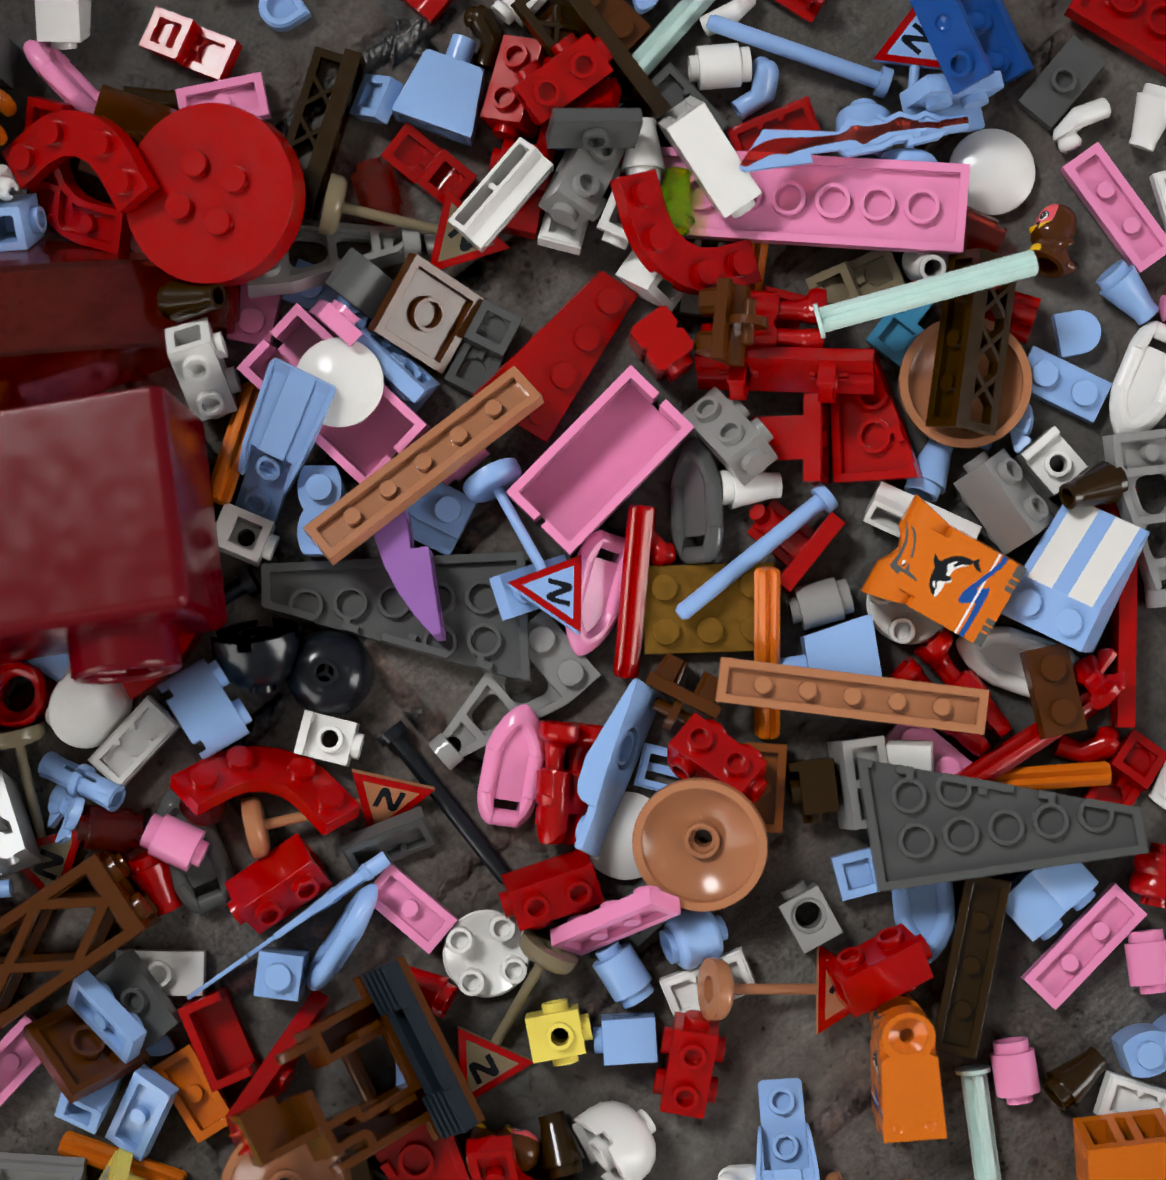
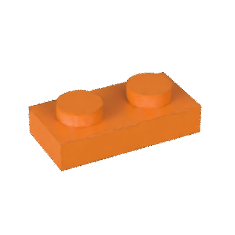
[152,1043,232,1144]

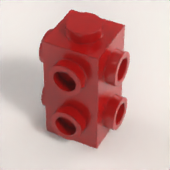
[510,32,614,125]
[480,35,551,140]
[667,713,768,804]
[224,833,333,935]
[498,849,604,931]
[824,923,933,1018]
[652,1010,726,1119]

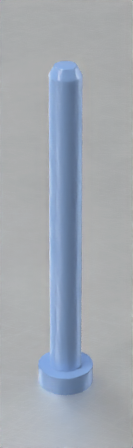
[706,15,894,99]
[675,483,839,620]

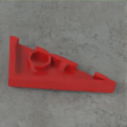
[225,991,329,1146]

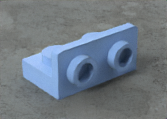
[899,71,1004,133]
[356,328,440,412]

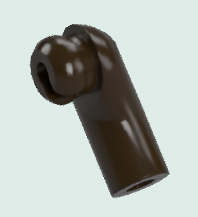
[464,5,504,72]

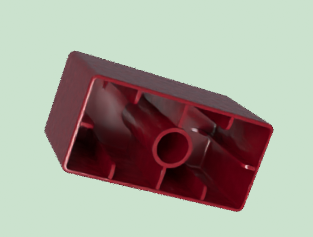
[0,386,227,698]

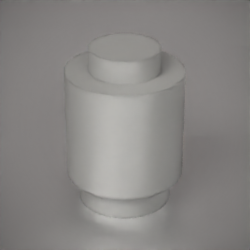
[786,577,854,630]

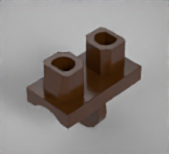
[694,278,768,367]
[644,653,722,732]

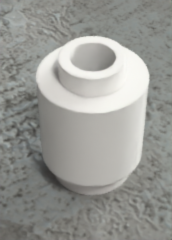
[688,43,752,90]

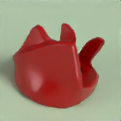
[0,661,57,728]

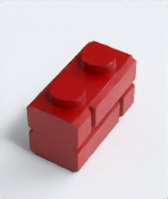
[629,306,694,383]

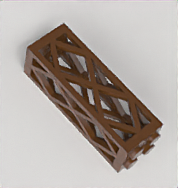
[0,848,161,1030]

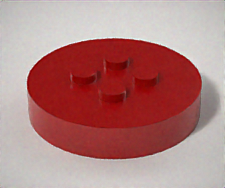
[126,103,306,287]

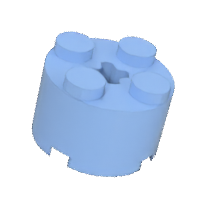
[157,658,253,759]

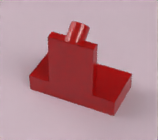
[752,393,831,485]
[746,499,845,594]

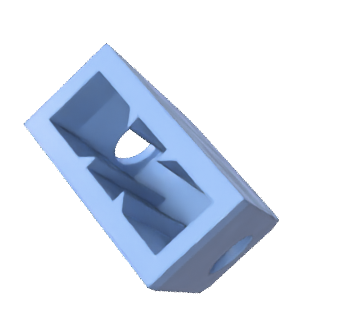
[392,34,486,148]
[780,614,882,677]

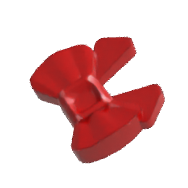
[1073,648,1129,710]

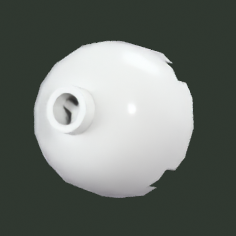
[572,1100,656,1180]

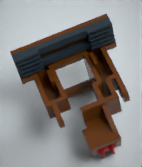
[228,955,485,1176]

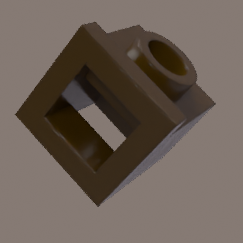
[786,757,840,823]

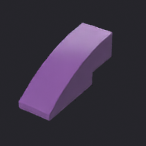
[374,509,446,642]

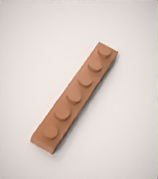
[303,366,544,565]
[715,657,989,735]

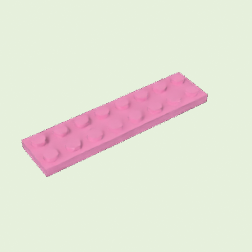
[617,146,970,255]

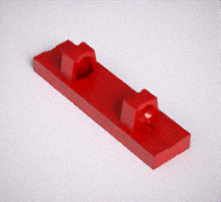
[694,346,876,403]
[1087,559,1138,728]

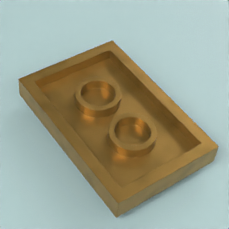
[643,562,774,655]

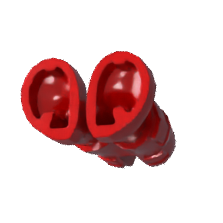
[701,287,827,348]
[888,627,1013,758]
[535,720,604,845]

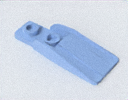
[235,358,336,522]
[575,678,662,857]
[756,1078,820,1180]

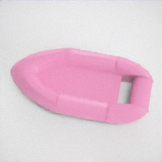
[23,40,100,114]
[565,530,625,656]
[477,704,545,828]

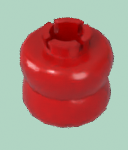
[1129,842,1166,908]

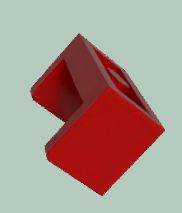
[177,985,261,1092]

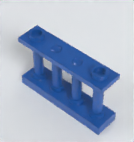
[910,0,1034,95]

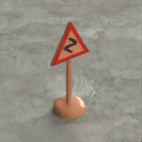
[241,769,435,859]
[697,946,850,1034]

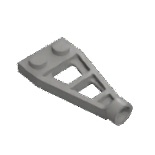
[247,220,421,298]
[1102,428,1166,608]
[428,610,601,770]

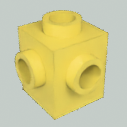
[525,998,593,1066]

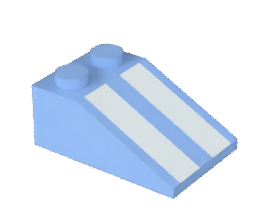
[1001,504,1150,653]

